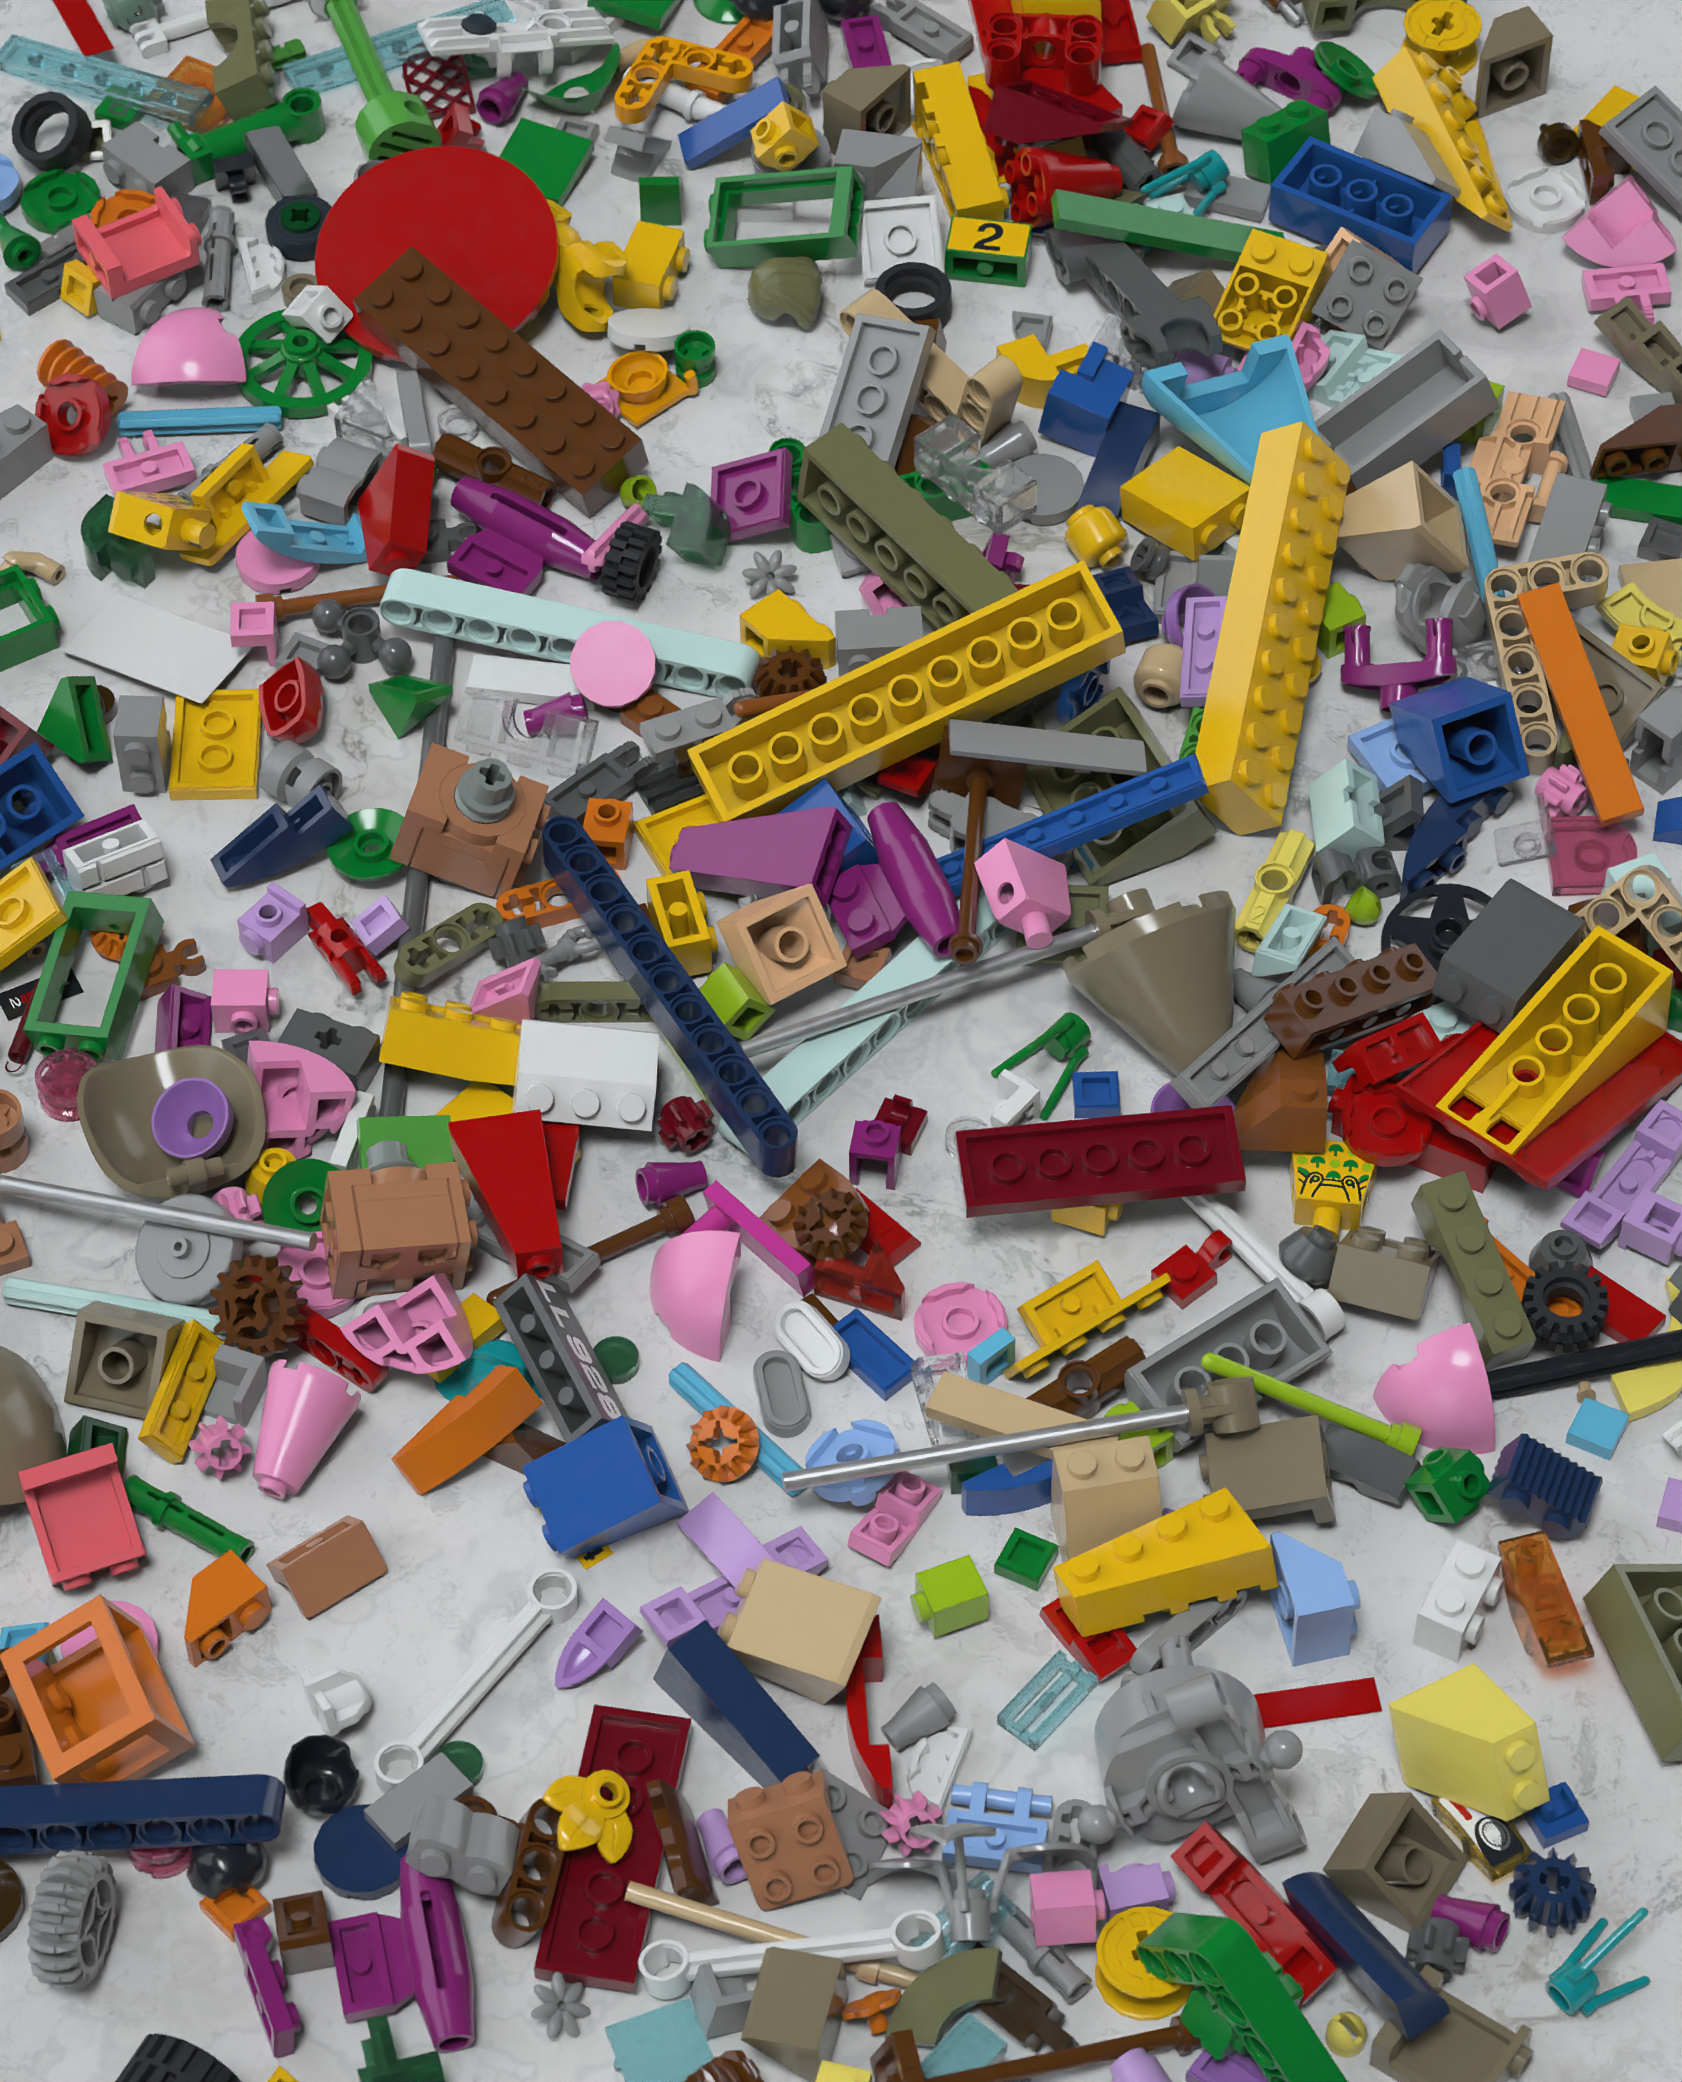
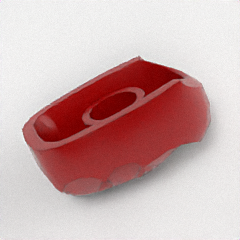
[258,656,323,744]

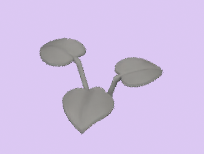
[867,1823,1097,1943]

